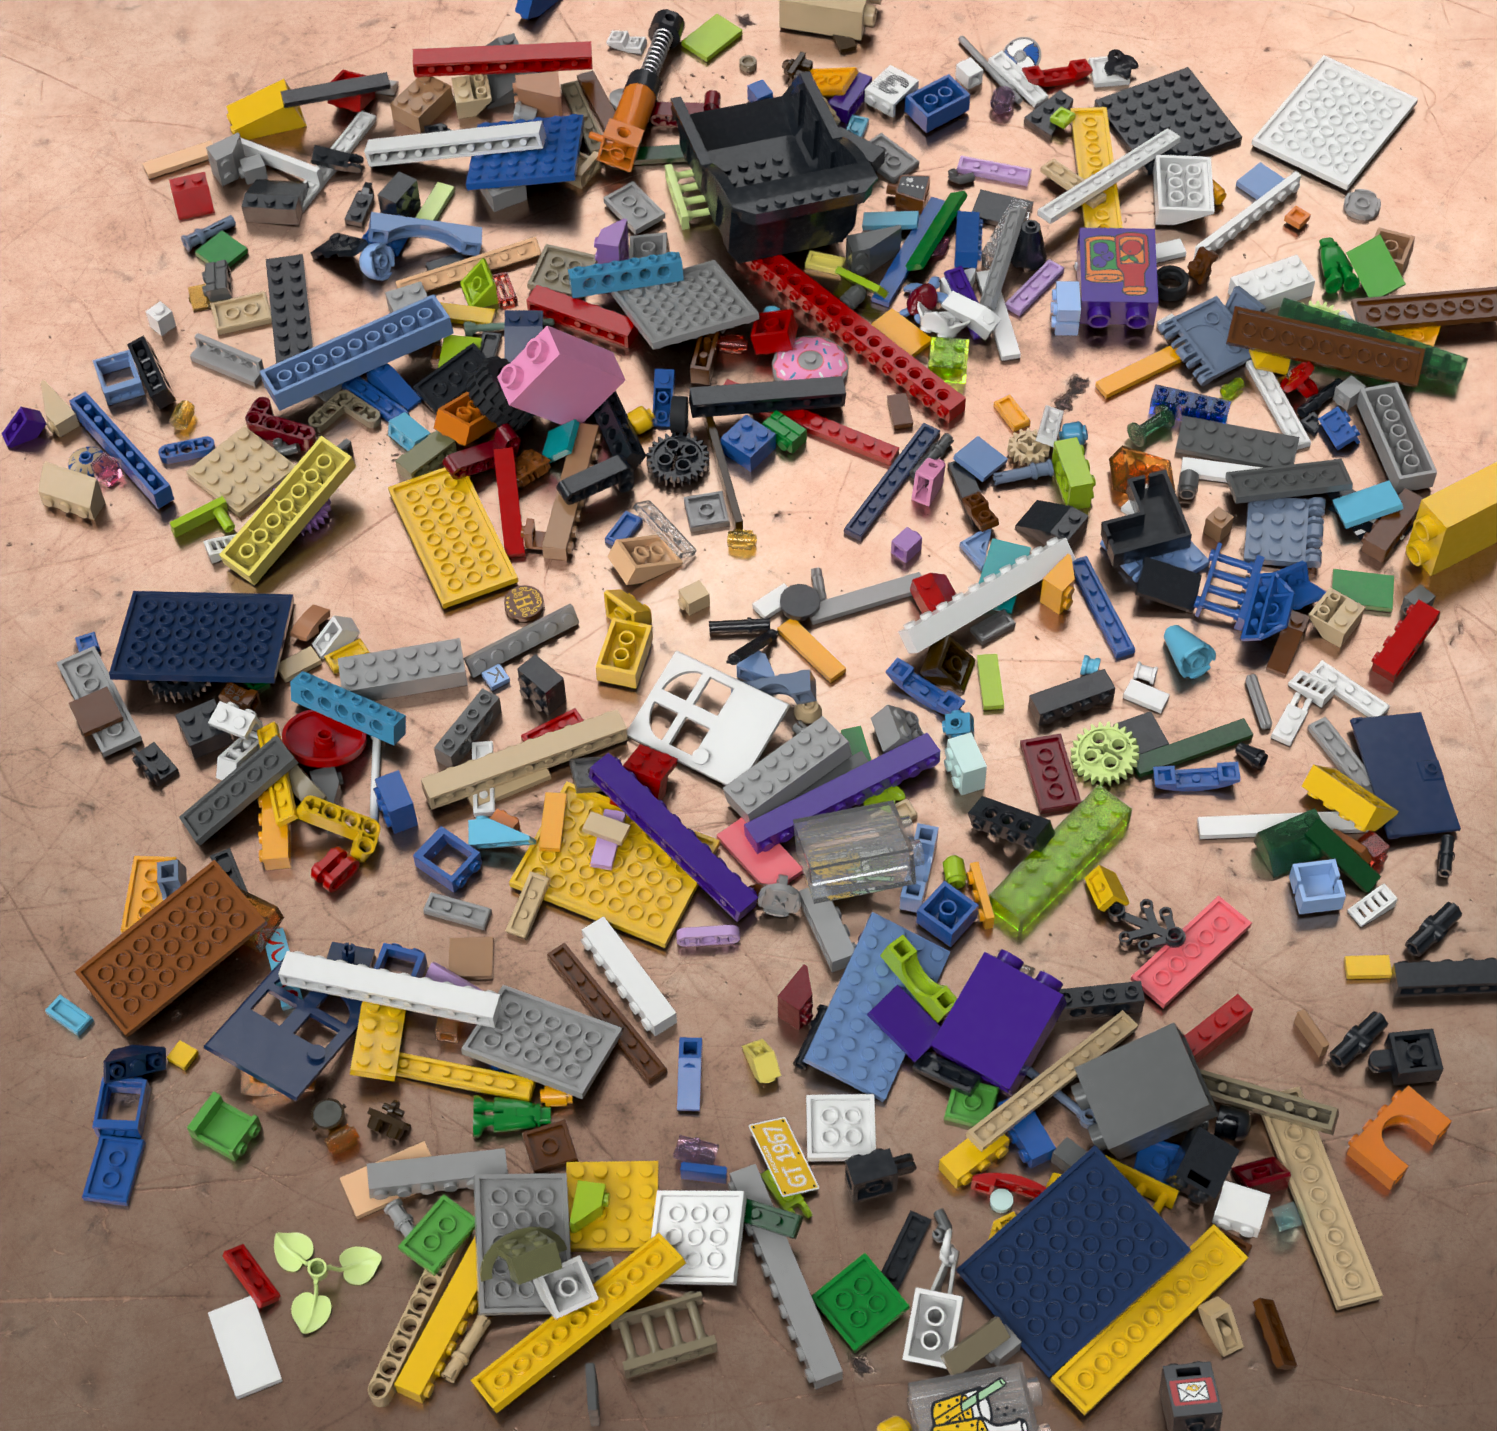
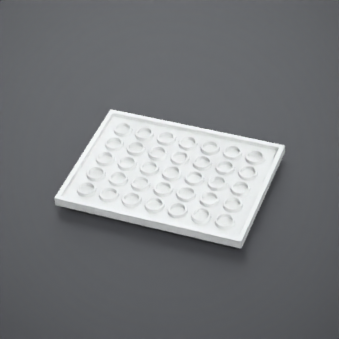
[1251,55,1418,190]

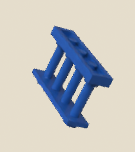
[1194,542,1265,631]

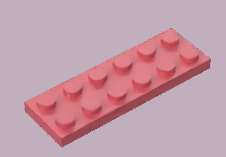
[1130,895,1252,1009]

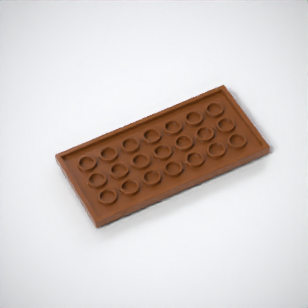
[75,859,268,1038]

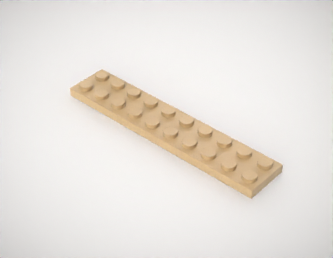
[1261,1087,1383,1310]

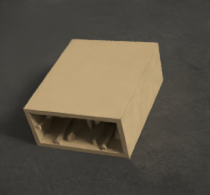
[779,0,882,40]

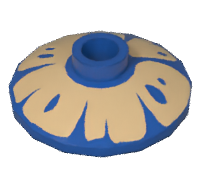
[68,447,107,477]

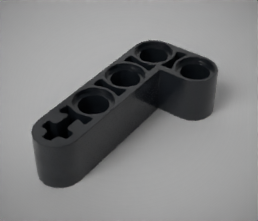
[556,454,634,505]

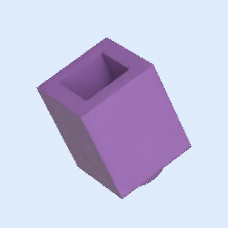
[891,527,922,563]

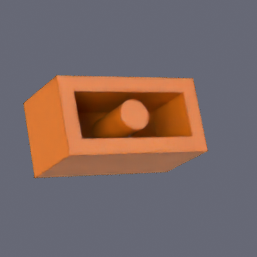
[490,809,520,830]

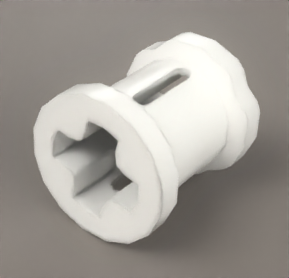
[1133,661,1158,685]

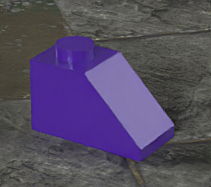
[1,407,46,448]

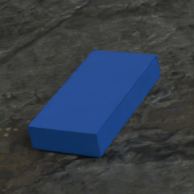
[605,511,643,546]
[680,1162,728,1184]

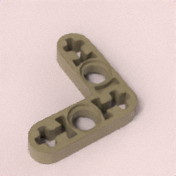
[308,390,381,433]

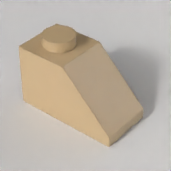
[1198,1296,1244,1357]

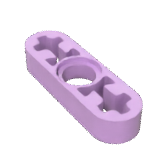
[676,925,740,947]

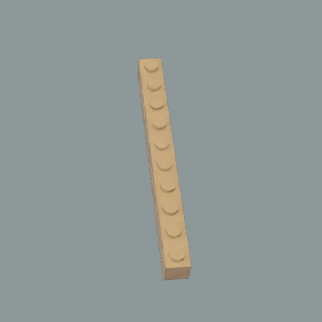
[421,709,627,810]

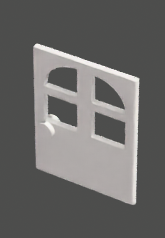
[627,651,790,785]

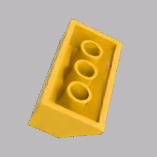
[1302,764,1399,832]

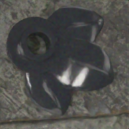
[1104,49,1139,80]

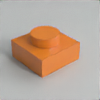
[1284,206,1311,229]

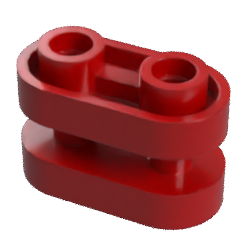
[311,846,360,893]

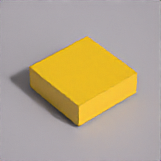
[166,1040,199,1071]

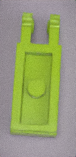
[760,1169,812,1218]

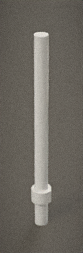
[369,736,381,822]

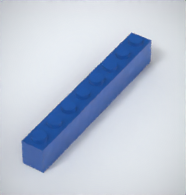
[69,391,174,509]

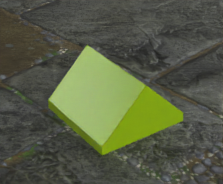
[460,258,498,308]

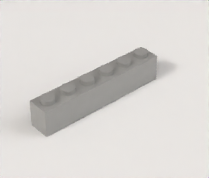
[367,1148,508,1200]

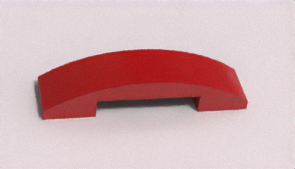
[1022,58,1093,86]
[971,1173,1046,1199]

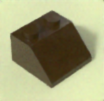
[920,635,976,693]

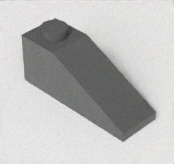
[310,767,344,834]

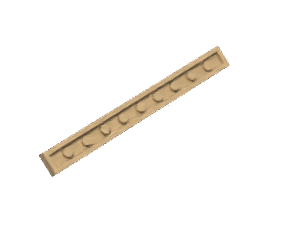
[965,1010,1139,1152]

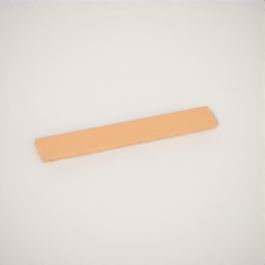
[395,237,541,292]

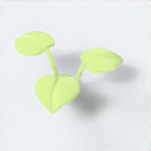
[274,1232,382,1334]

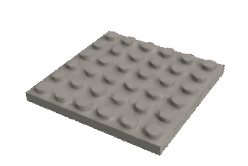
[611,260,759,349]

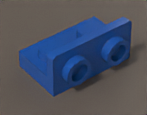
[1318,406,1361,450]

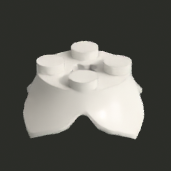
[917,302,971,340]

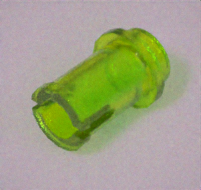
[1220,377,1244,399]

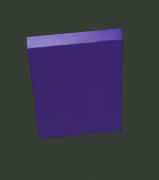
[867,984,941,1062]

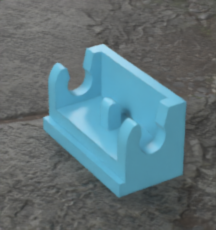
[388,412,430,451]

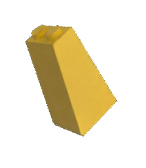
[226,79,307,140]

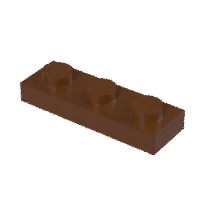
[1253,1298,1298,1370]

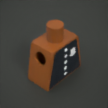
[886,175,930,213]

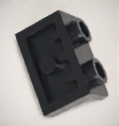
[131,742,179,787]

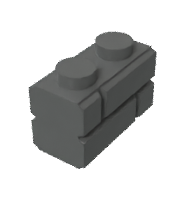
[202,260,232,303]

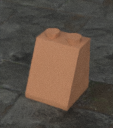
[513,71,563,118]

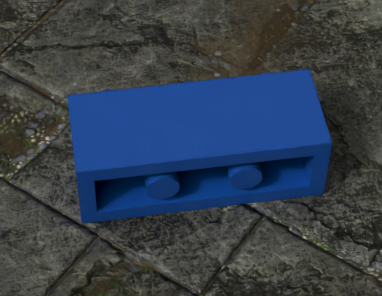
[998,1097,1056,1169]

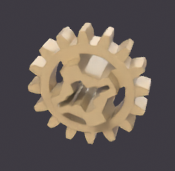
[1007,428,1050,466]

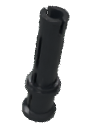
[793,1004,828,1070]

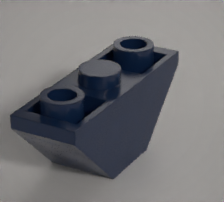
[103,1045,166,1083]

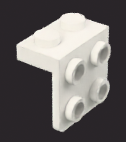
[208,701,264,740]

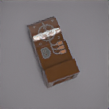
[218,682,261,712]

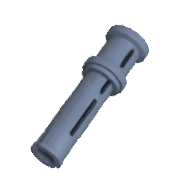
[181,215,236,251]
[993,459,1054,486]

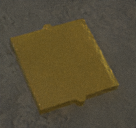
[188,284,223,312]

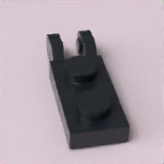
[311,145,364,174]

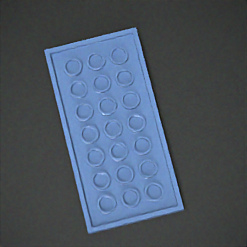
[803,912,950,1102]

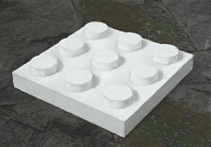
[806,1094,876,1161]

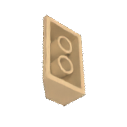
[38,462,105,520]

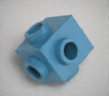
[942,710,974,739]

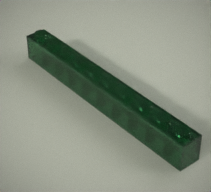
[1277,297,1468,386]

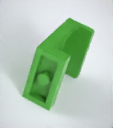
[187,1091,261,1161]

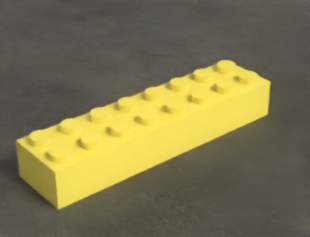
[219,436,356,586]

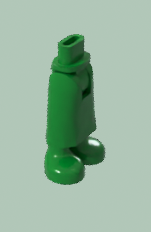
[1319,237,1360,294]
[473,1095,551,1137]

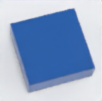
[75,632,101,652]

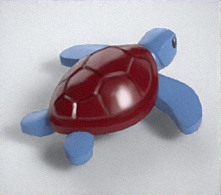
[899,276,948,324]

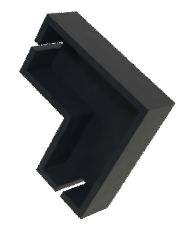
[1100,469,1192,567]

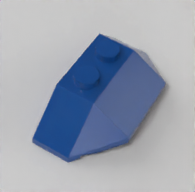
[1241,572,1296,641]

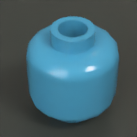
[1059,421,1088,446]

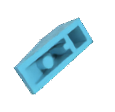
[468,816,536,849]

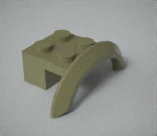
[480,1227,568,1285]

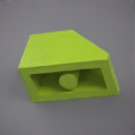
[570,1180,610,1233]

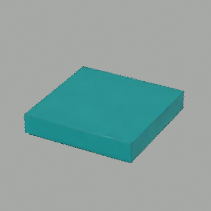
[542,419,580,463]

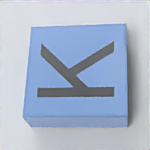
[482,664,510,691]

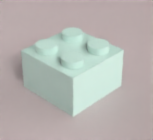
[944,732,987,795]

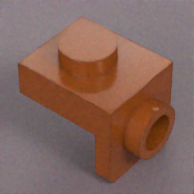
[521,518,546,550]

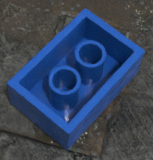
[905,74,970,133]

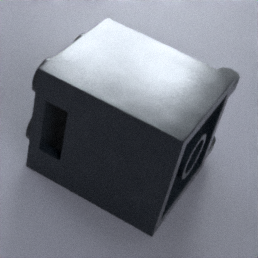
[1163,1127,1240,1204]

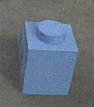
[736,650,775,681]

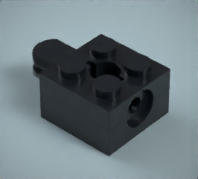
[1368,1028,1444,1085]
[845,1148,917,1203]

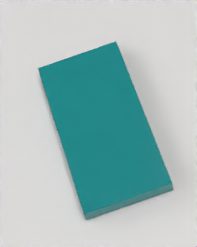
[978,538,1031,614]

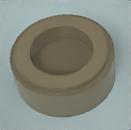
[739,55,757,72]

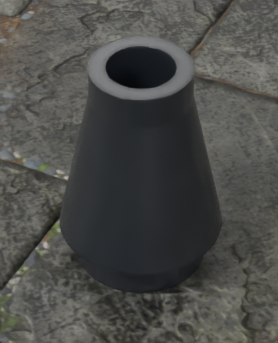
[1235,742,1268,769]

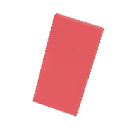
[716,817,804,885]

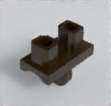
[782,51,813,86]
[367,1100,412,1141]

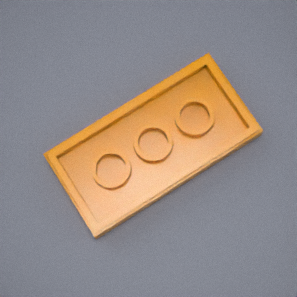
[120,856,177,934]

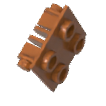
[514,449,551,488]

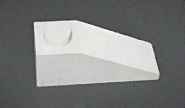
[941,291,1001,340]
[216,731,260,780]

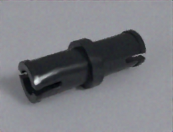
[1437,834,1455,878]

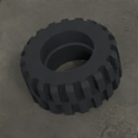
[467,356,535,430]

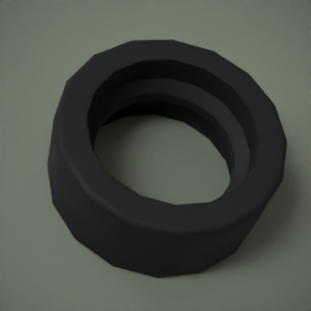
[1157,265,1189,301]
[670,396,689,433]

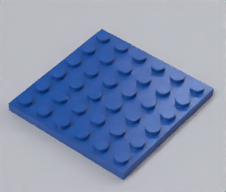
[466,114,585,190]

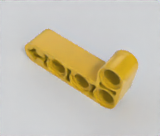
[296,795,381,863]

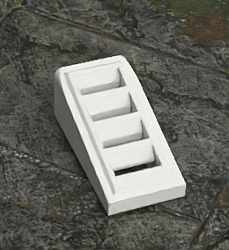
[203,534,236,564]
[1288,670,1336,708]
[1347,884,1397,927]

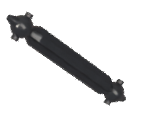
[726,629,779,665]

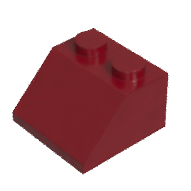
[777,964,813,1030]

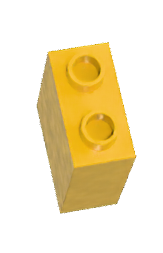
[1406,462,1497,576]

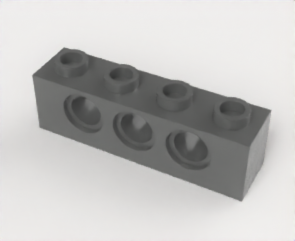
[434,688,502,768]

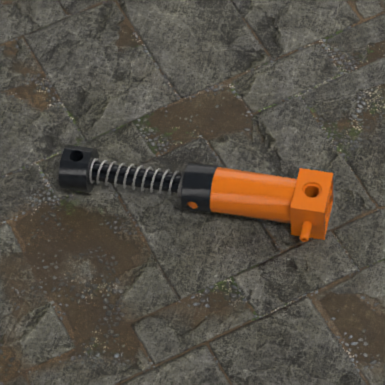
[588,9,685,172]

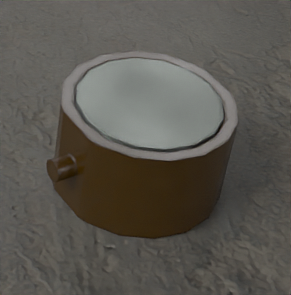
[311,1098,347,1137]

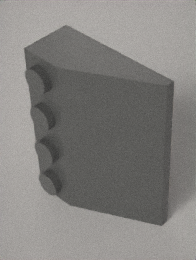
[486,33,533,110]

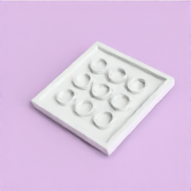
[651,1190,747,1285]

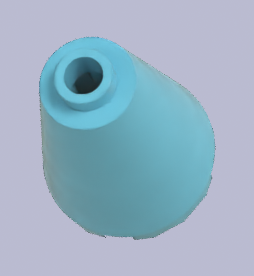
[1164,625,1216,679]

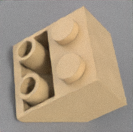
[451,74,492,119]
[1308,587,1365,648]

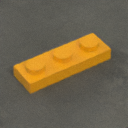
[966,862,995,929]

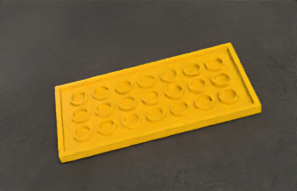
[388,467,519,609]

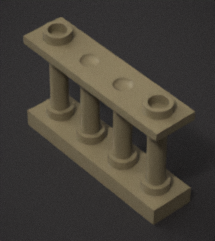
[610,1291,717,1379]

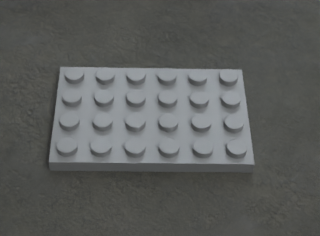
[461,985,622,1099]
[473,1173,571,1315]

